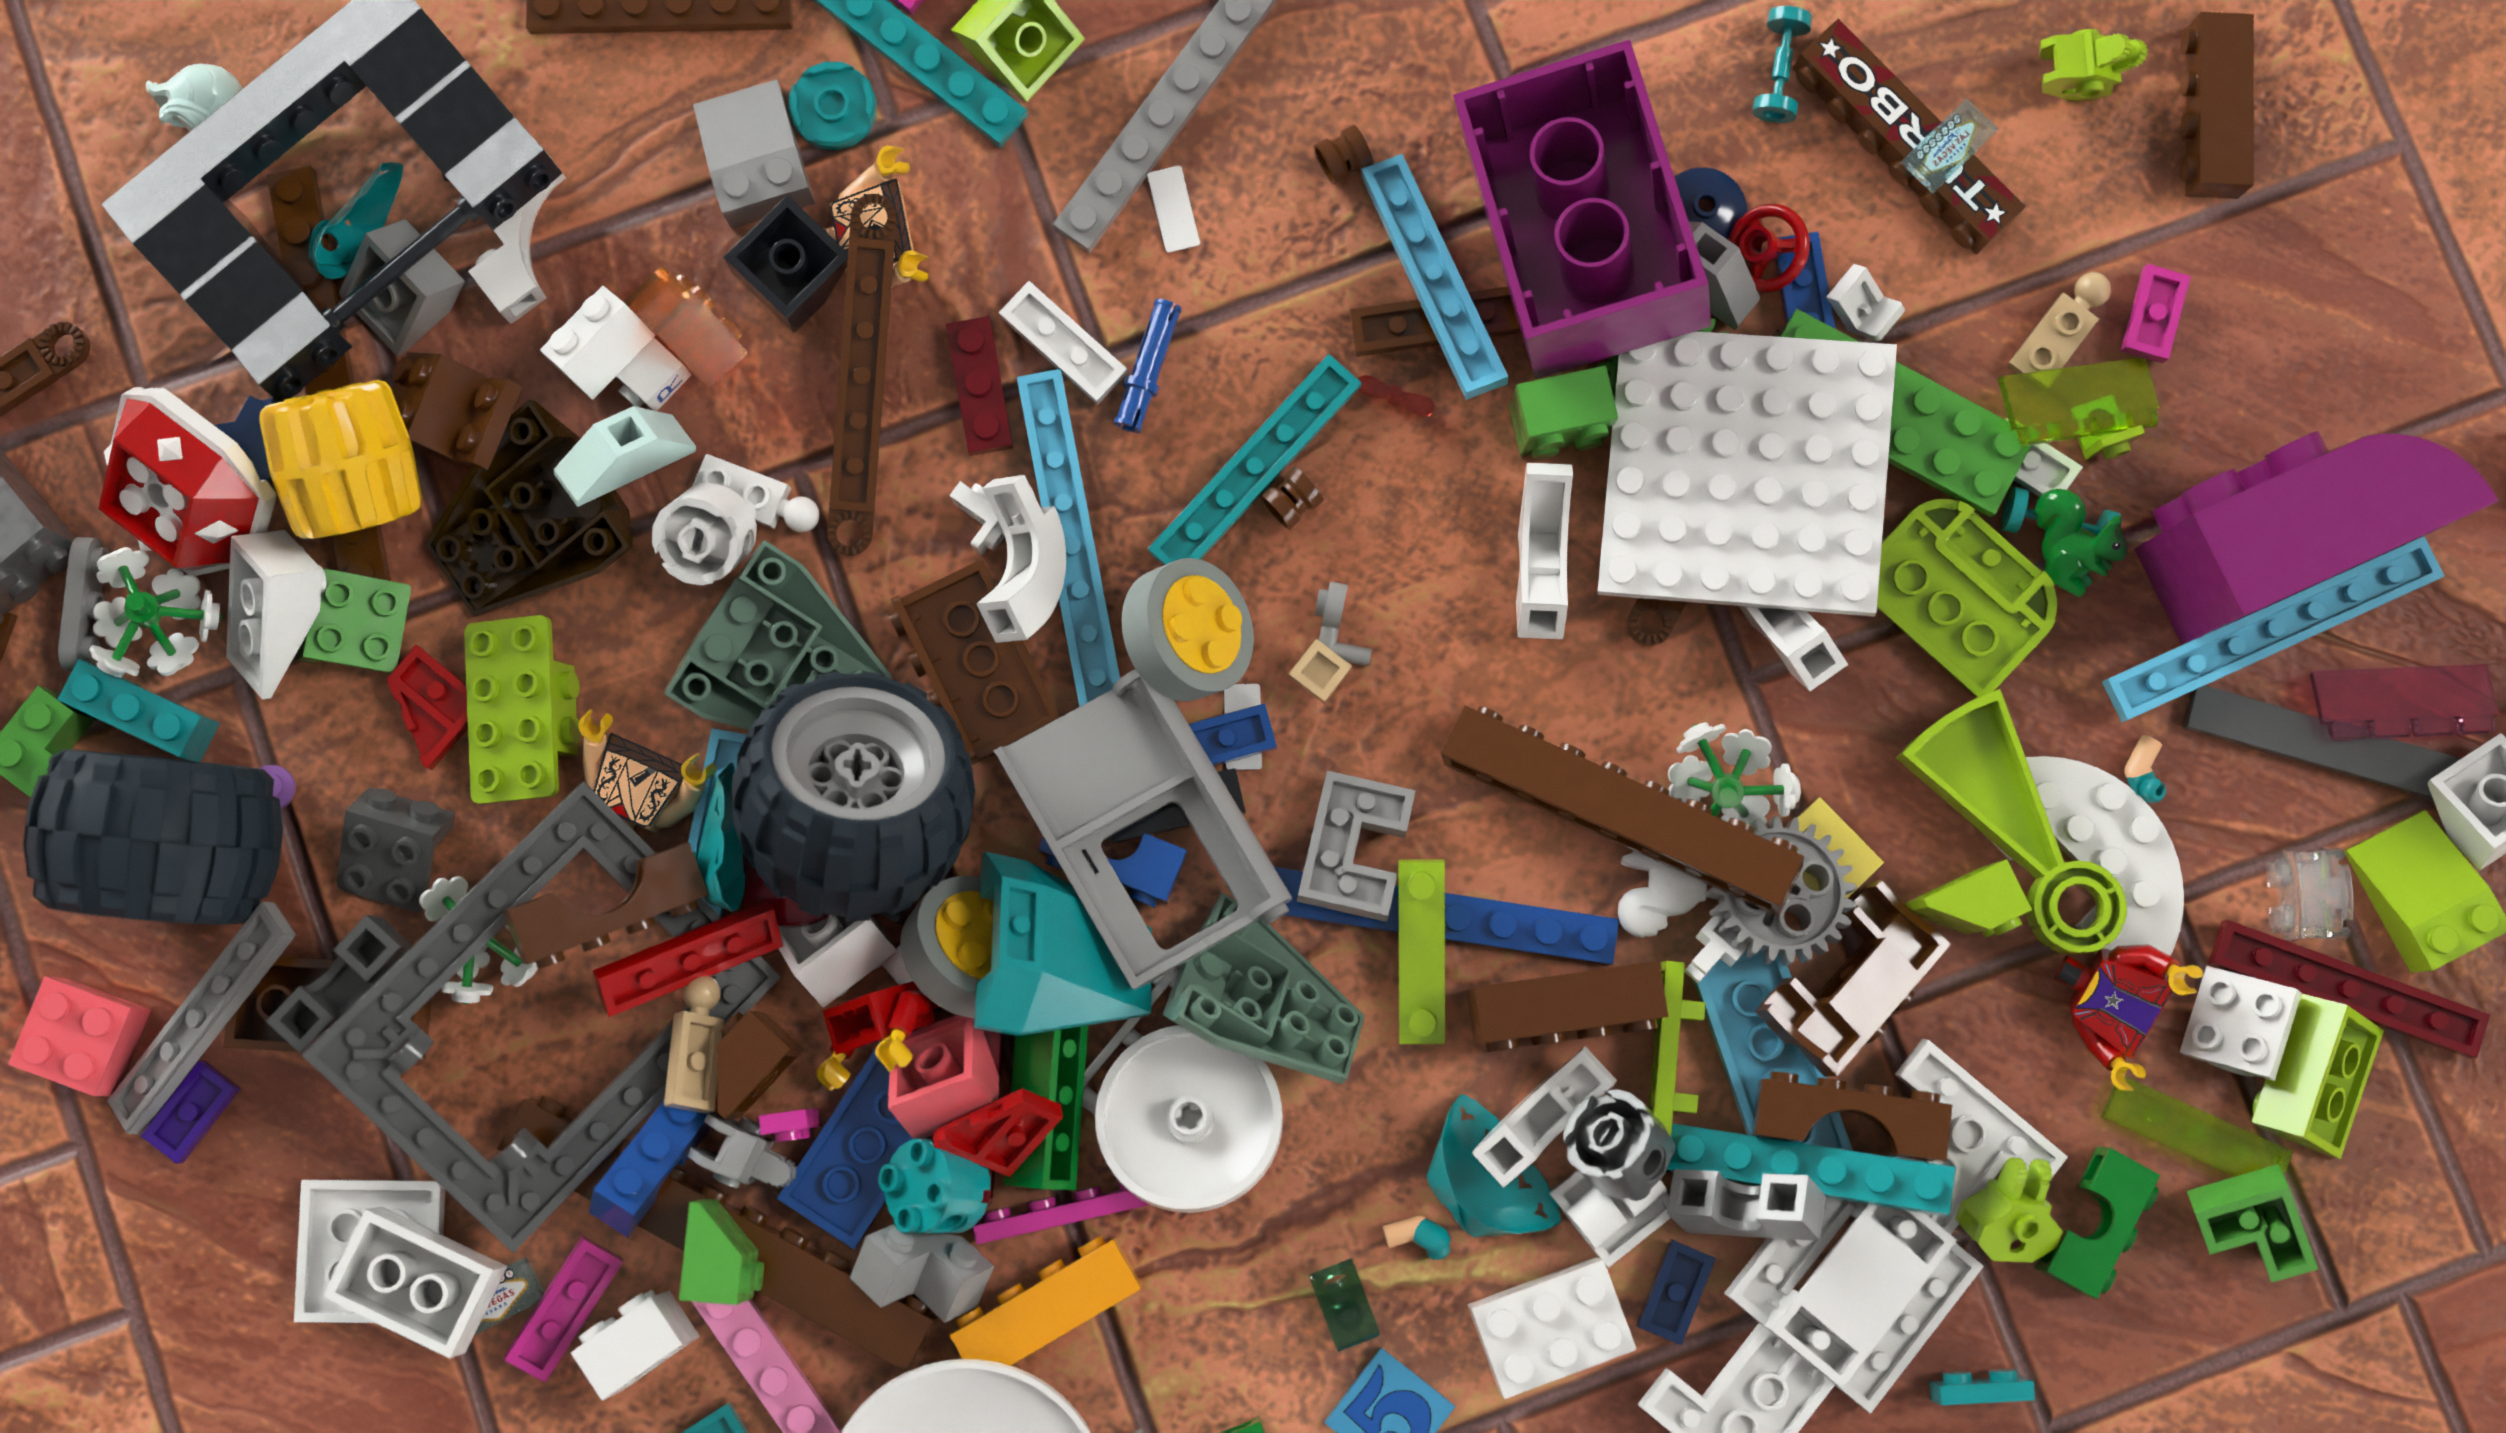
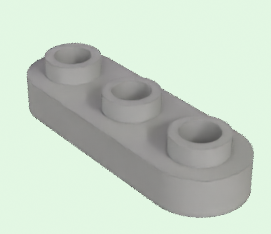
[58,537,110,671]

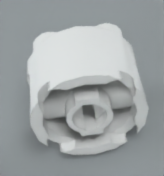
[652,483,757,586]

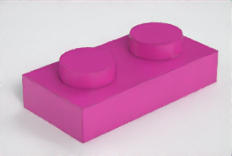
[2120,264,2191,364]
[759,1108,822,1142]

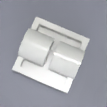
[2180,966,2302,1081]
[1549,1170,1671,1268]

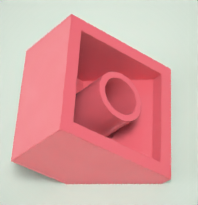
[888,1015,999,1139]

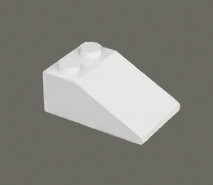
[226,530,326,699]

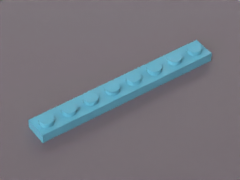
[1017,369,1120,707]
[2102,536,2445,723]

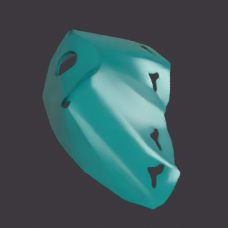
[308,162,404,279]
[694,762,745,911]
[1426,1094,1561,1238]

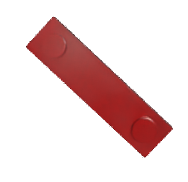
[592,901,783,1017]

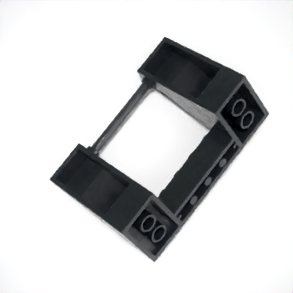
[101,0,562,402]

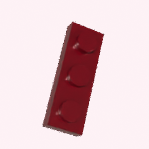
[946,316,1013,456]

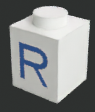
[616,338,691,411]

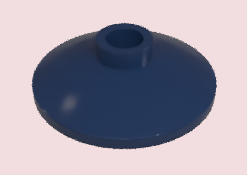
[1674,167,1747,240]

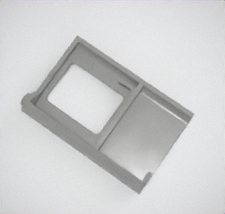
[993,669,1293,990]

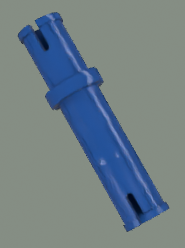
[1113,299,1182,433]

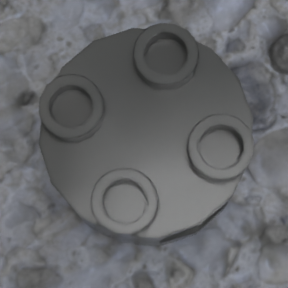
[1563,1089,1675,1201]

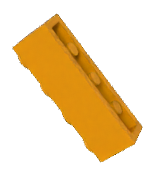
[949,1235,1142,1366]

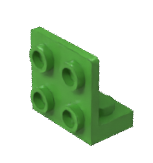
[296,568,411,673]

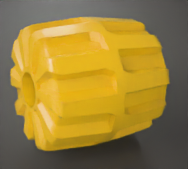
[259,380,422,539]

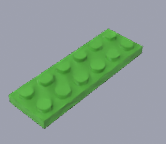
[1780,308,2036,518]

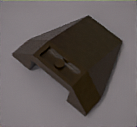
[425,400,633,617]

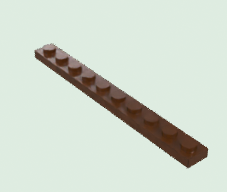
[267,166,391,581]

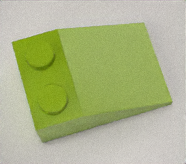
[2343,810,2506,973]

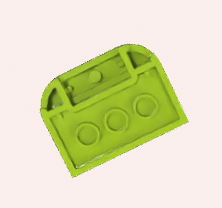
[1877,499,2057,698]

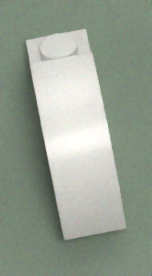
[1472,1046,1617,1188]

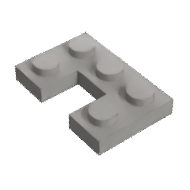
[1297,771,1416,922]

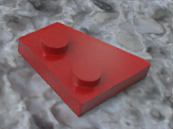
[386,645,468,770]
[933,1088,1063,1177]

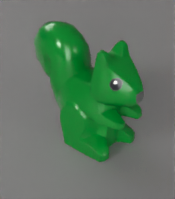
[2034,489,2128,597]

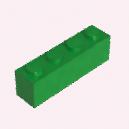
[1004,1025,1088,1190]

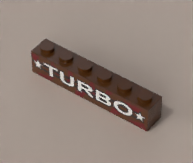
[1792,18,2026,255]

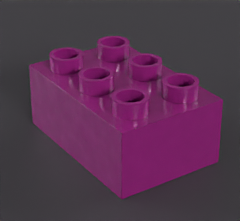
[1453,39,1711,379]

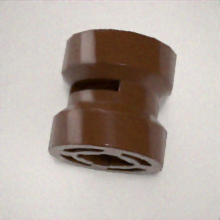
[1314,125,1373,185]
[1261,467,1324,530]

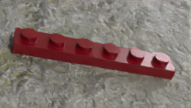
[2208,920,2490,1058]

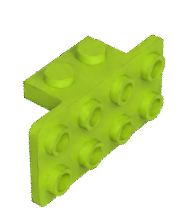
[464,615,582,804]

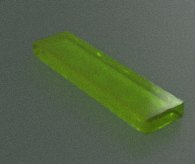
[2101,1076,2293,1177]

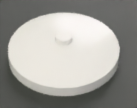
[1095,1025,1283,1213]

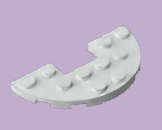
[1987,756,2184,956]

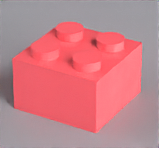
[8,976,152,1096]

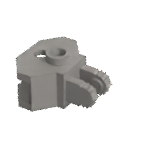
[687,1113,798,1188]

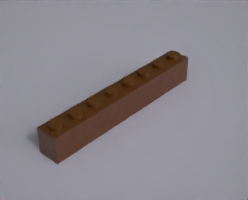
[1441,705,1804,917]

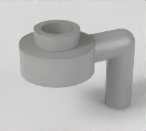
[1314,581,1372,666]

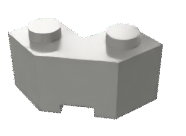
[850,1224,994,1323]

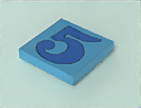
[1324,1347,1456,1433]

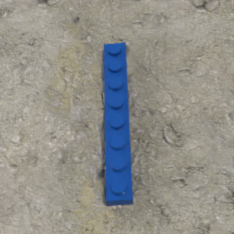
[1274,867,1619,965]

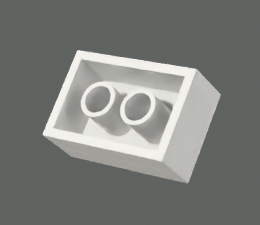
[322,1207,508,1358]
[1467,1257,1637,1399]

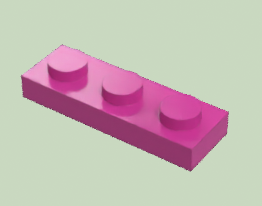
[504,1235,623,1382]

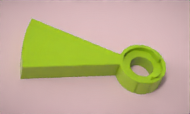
[1895,689,2127,955]

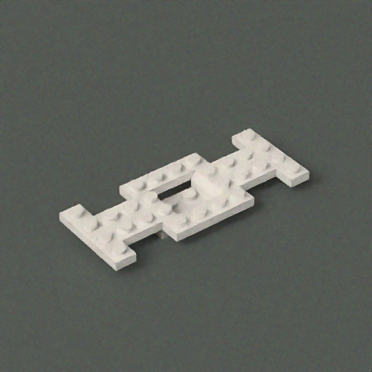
[1637,1039,2068,1433]

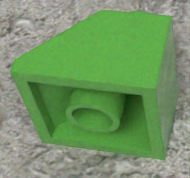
[679,1198,764,1305]

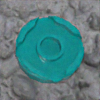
[788,61,877,150]

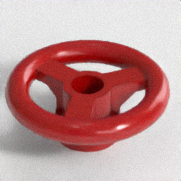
[1728,203,1810,292]

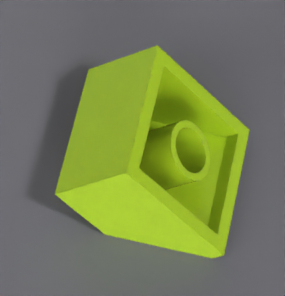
[951,0,1085,102]
[1904,859,2032,938]

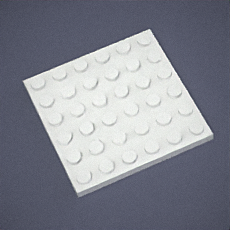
[1597,331,1897,617]

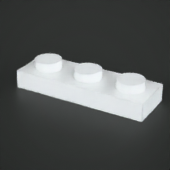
[999,281,1128,405]

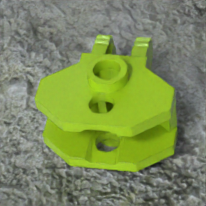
[2039,29,2148,101]
[1955,1157,2063,1263]

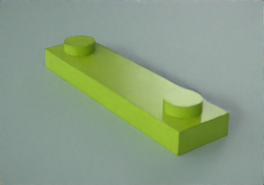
[1398,859,1445,1044]

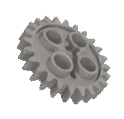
[1705,815,1857,966]

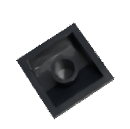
[723,195,848,333]

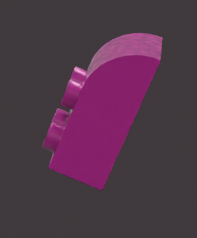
[2134,431,2499,645]

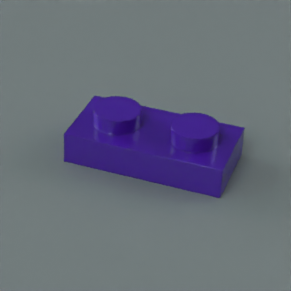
[141,1061,241,1164]

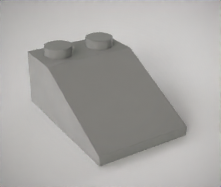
[693,79,816,229]

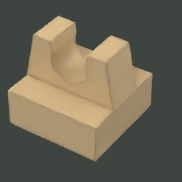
[1288,639,1352,704]

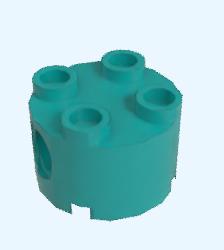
[878,1139,991,1233]

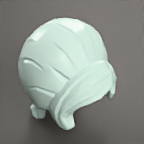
[146,64,243,132]

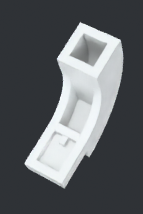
[976,475,1066,643]

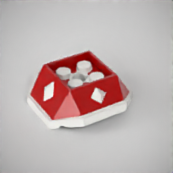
[98,387,277,576]

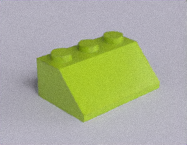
[2251,994,2384,1160]

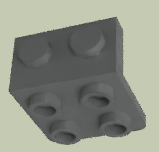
[337,787,455,912]

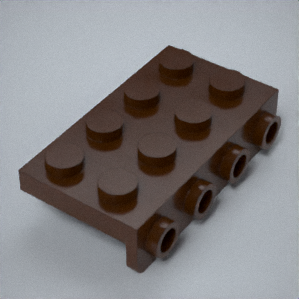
[888,559,1060,765]

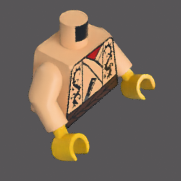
[823,146,928,288]
[578,709,717,833]

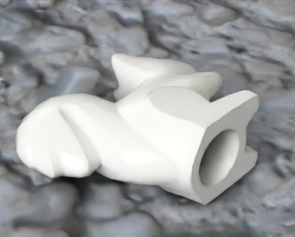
[1618,851,1707,938]

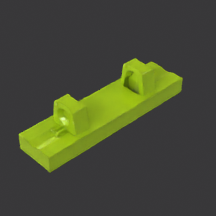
[1648,961,1706,1137]

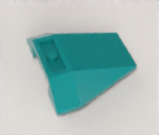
[974,852,1152,1036]

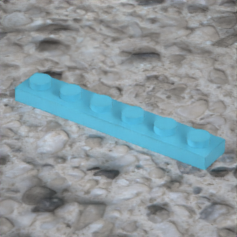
[1361,154,1508,400]

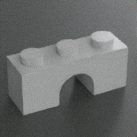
[1667,1169,1826,1241]

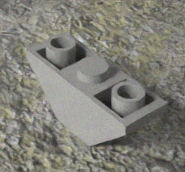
[1689,222,1760,331]

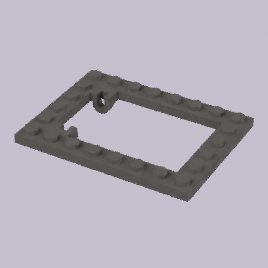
[302,782,781,1253]

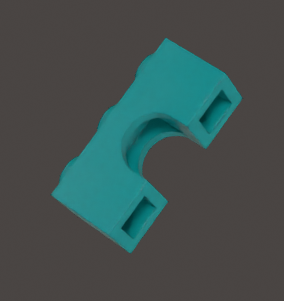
[57,659,220,762]

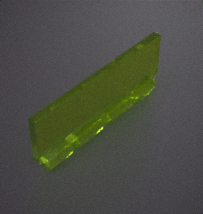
[1997,357,2160,446]

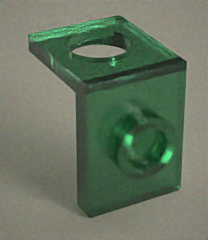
[1309,1258,1381,1352]

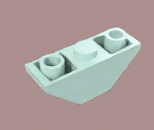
[554,406,696,507]

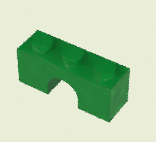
[2034,1147,2161,1299]

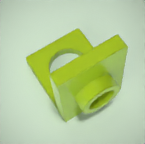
[2067,396,2145,460]

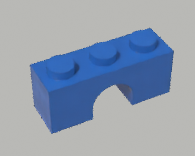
[1038,833,1188,908]
[589,1100,714,1238]

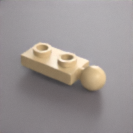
[2006,272,2111,392]
[664,976,724,1114]

